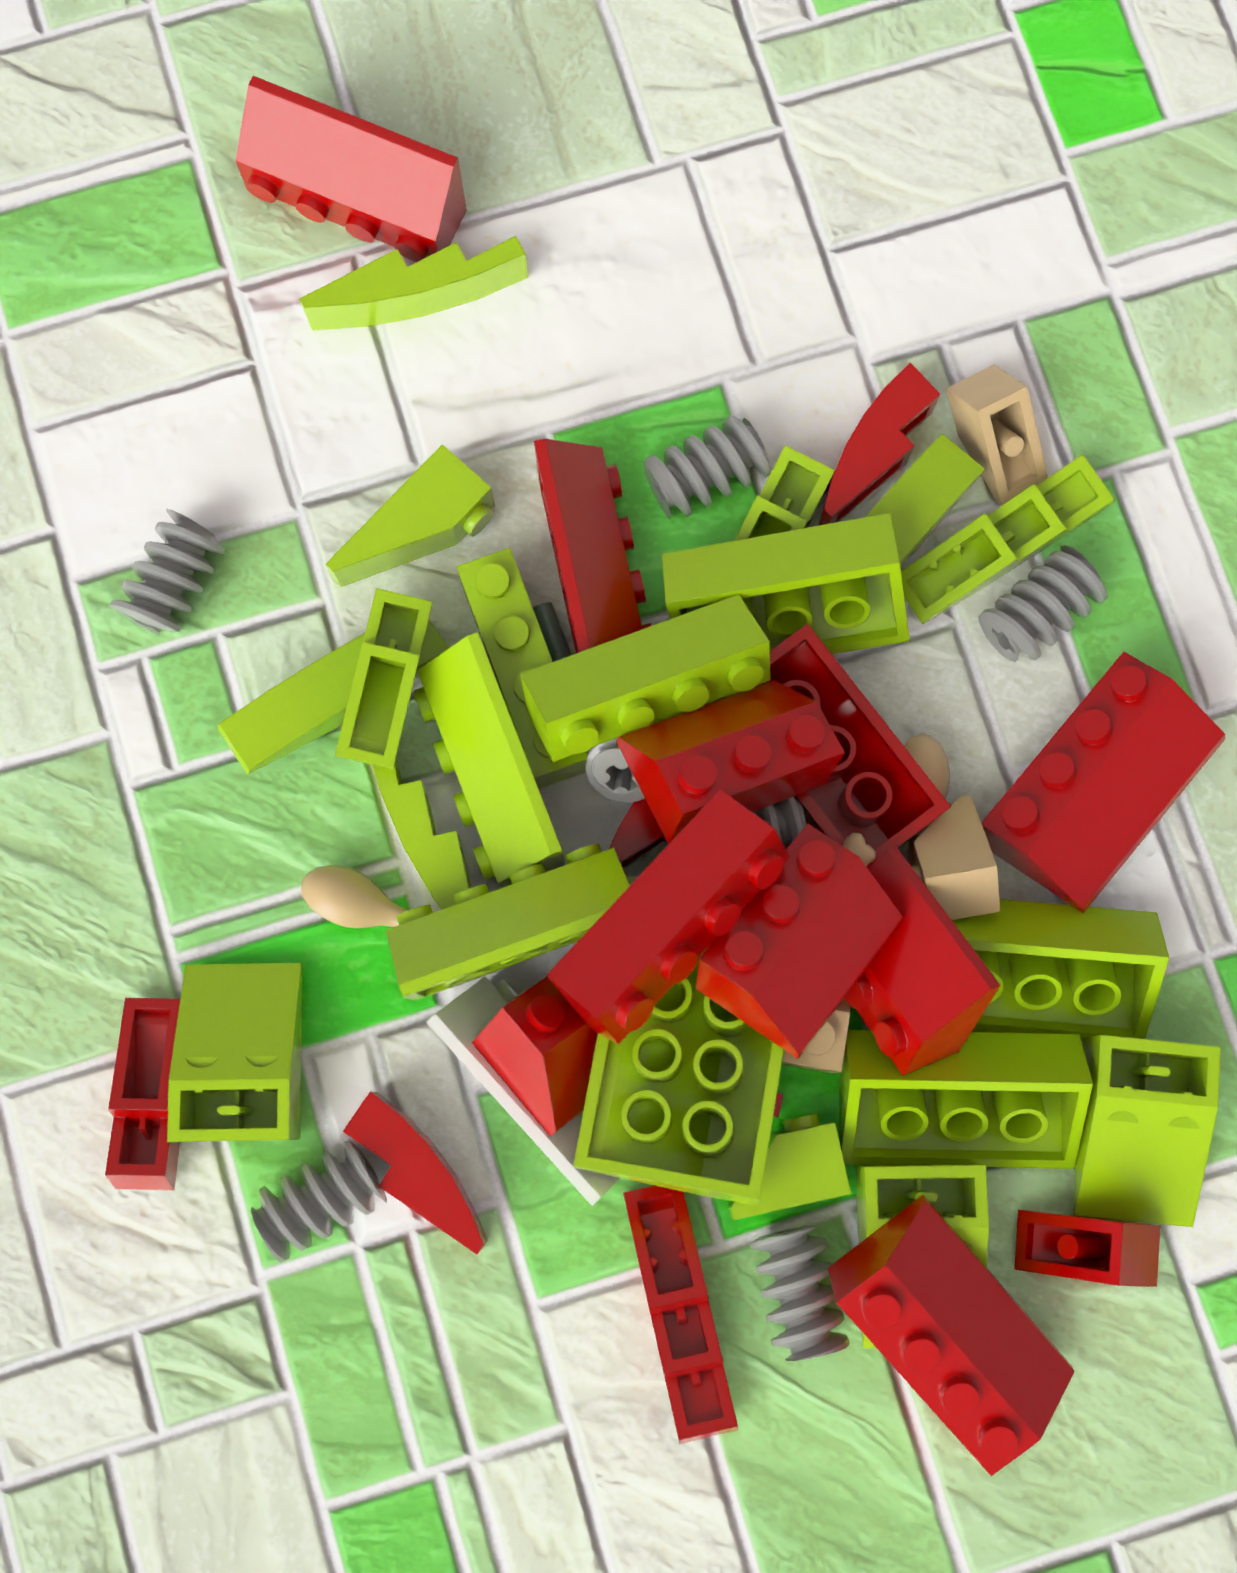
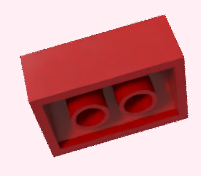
[616,680,845,844]
[696,823,903,1059]
[845,847,1001,1076]
[472,976,598,1137]

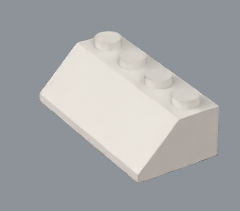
[427,976,620,1206]

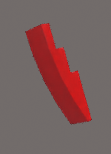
[623,1185,738,1444]

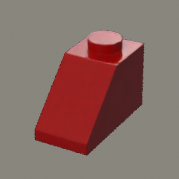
[1014,1210,1160,1287]

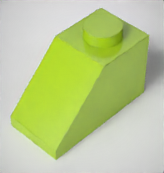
[728,1113,851,1220]

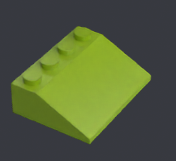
[573,945,784,1206]

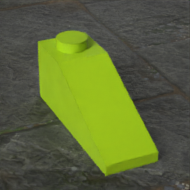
[325,444,495,587]

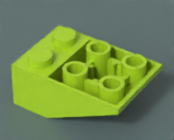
[167,963,303,1142]
[1073,1035,1221,1227]
[855,1163,989,1348]

